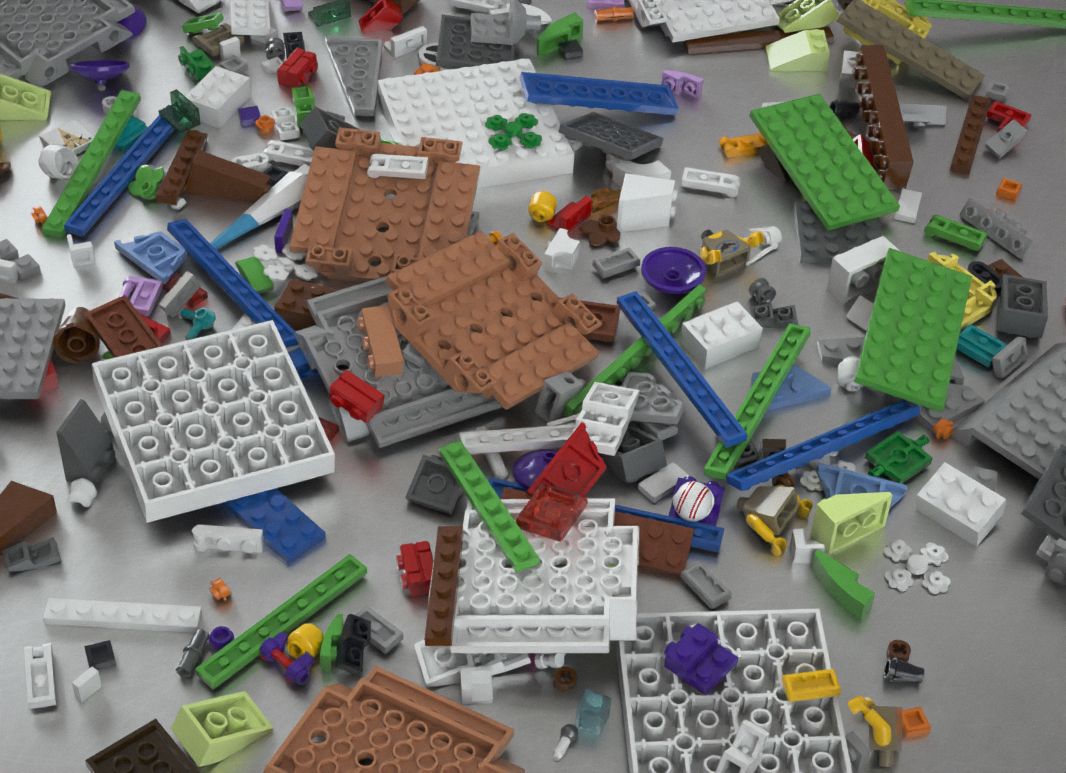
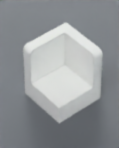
[67,234,95,267]
[790,529,825,564]
[460,666,493,705]

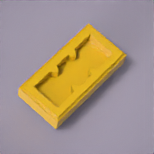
[782,669,841,702]

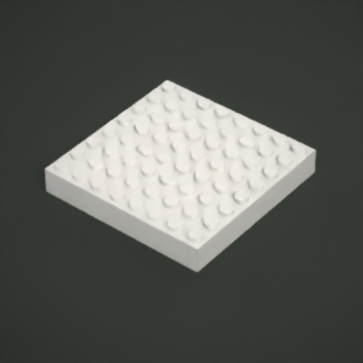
[378,59,574,188]
[92,320,335,523]
[615,609,852,773]

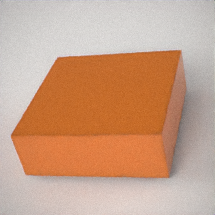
[996,178,1023,201]
[902,707,931,738]

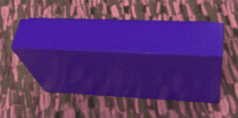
[274,209,293,253]

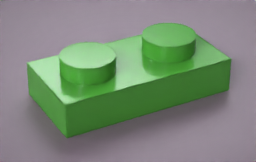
[181,12,224,34]

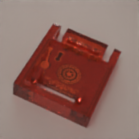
[516,483,588,542]

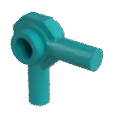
[180,308,216,340]

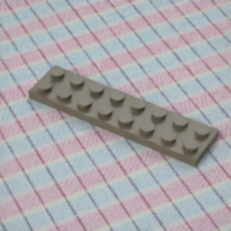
[837,0,985,100]

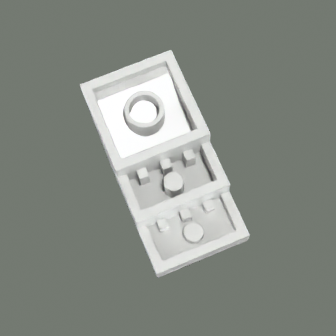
[571,382,639,456]
[414,640,531,687]

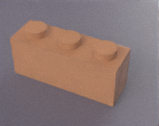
[357,305,404,378]

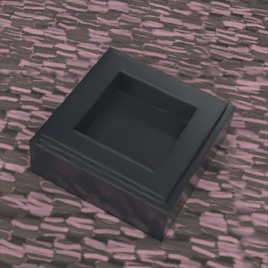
[559,40,583,59]
[264,165,289,187]
[84,640,116,670]

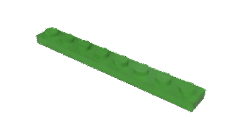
[439,440,539,572]
[195,554,367,690]

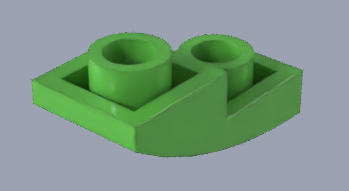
[235,257,274,294]
[320,614,344,671]

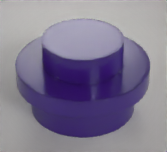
[208,626,235,651]

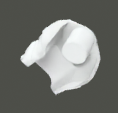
[67,478,97,507]

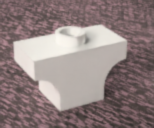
[839,50,859,88]
[543,228,580,272]

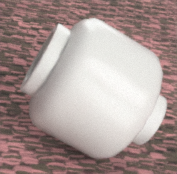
[838,356,864,392]

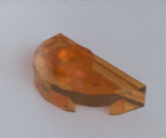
[591,187,621,213]

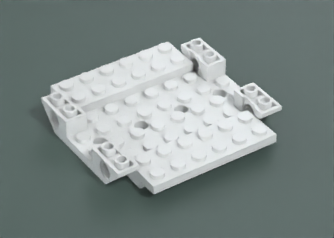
[629,0,791,43]
[428,498,640,653]

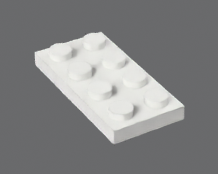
[230,0,270,36]

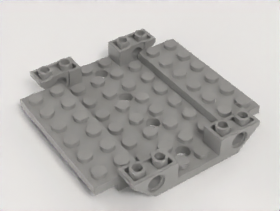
[0,0,135,88]
[294,276,503,448]

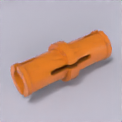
[595,7,634,22]

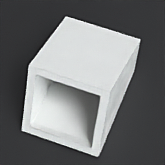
[617,173,678,233]

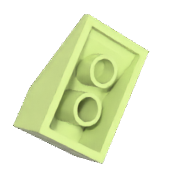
[776,0,839,33]
[765,29,830,72]
[0,74,51,121]
[810,492,893,555]
[171,691,273,767]

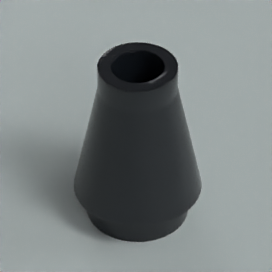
[829,99,860,118]
[884,657,924,683]

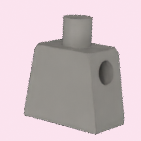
[535,372,586,423]

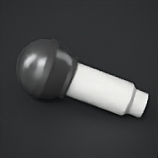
[552,724,579,761]

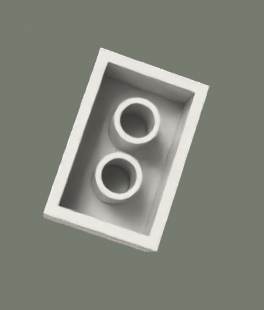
[184,66,251,129]
[827,236,900,304]
[680,301,763,370]
[916,462,1006,547]

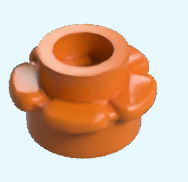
[255,115,275,133]
[30,205,48,225]
[932,418,954,439]
[209,577,232,601]

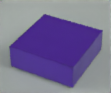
[238,106,261,126]

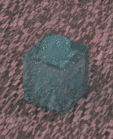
[575,689,611,736]

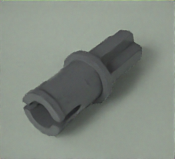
[175,629,209,678]

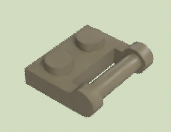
[193,23,244,57]

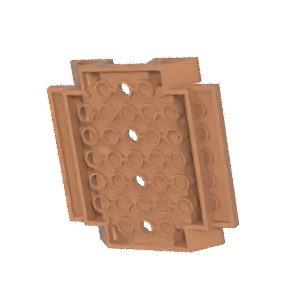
[289,127,480,283]
[385,231,602,410]
[263,665,525,773]

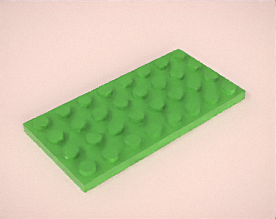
[749,94,900,231]
[854,248,972,412]

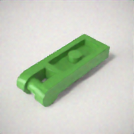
[924,215,987,251]

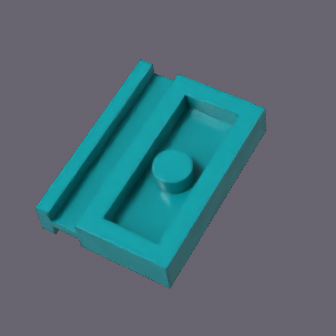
[115,116,149,152]
[957,324,1007,368]

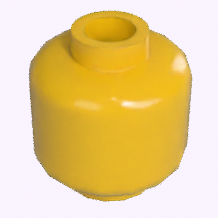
[528,191,557,222]
[287,623,324,659]

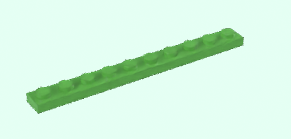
[905,0,1066,28]
[41,90,141,238]
[563,284,706,418]
[704,323,811,480]

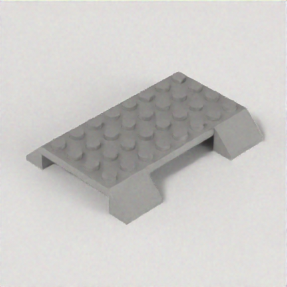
[951,342,1066,479]

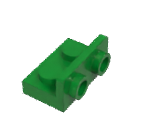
[178,46,215,82]

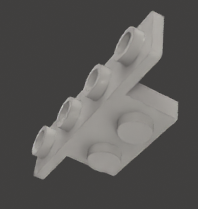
[899,104,947,127]
[959,198,1033,259]

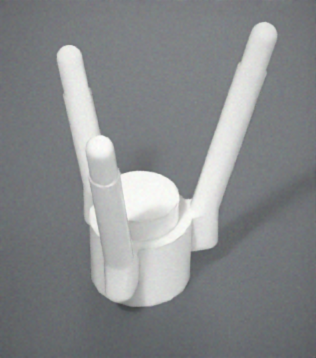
[745,226,782,266]

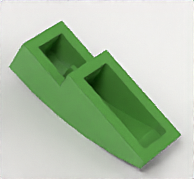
[537,13,583,56]
[291,86,315,128]
[811,549,875,621]

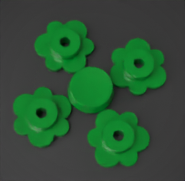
[485,113,542,150]

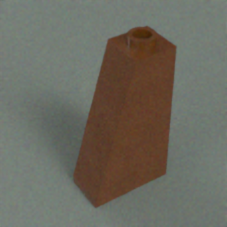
[185,150,271,203]
[0,481,57,556]

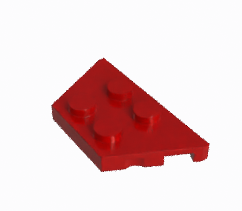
[526,422,607,499]

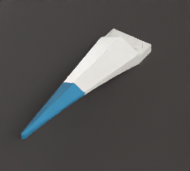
[210,163,310,250]

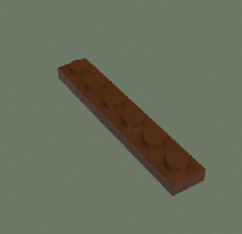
[950,95,991,174]
[156,130,208,206]
[424,526,464,646]

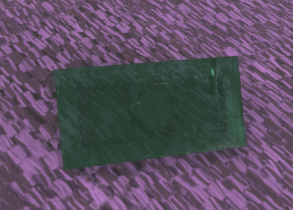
[308,0,351,27]
[158,89,201,133]

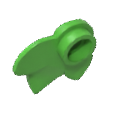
[128,165,164,200]

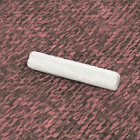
[475,425,508,480]

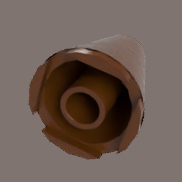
[53,307,100,364]

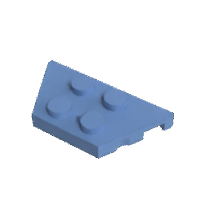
[114,231,187,284]
[751,364,831,412]
[816,462,908,509]

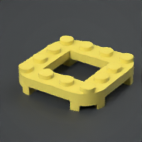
[843,0,932,64]
[927,252,997,331]

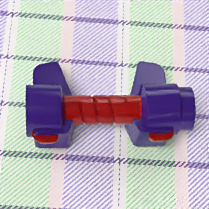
[260,632,315,685]

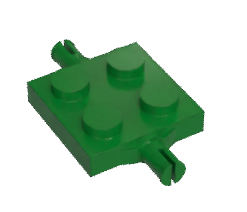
[865,431,933,484]

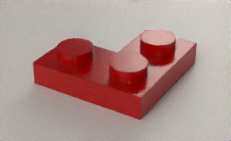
[986,101,1032,133]

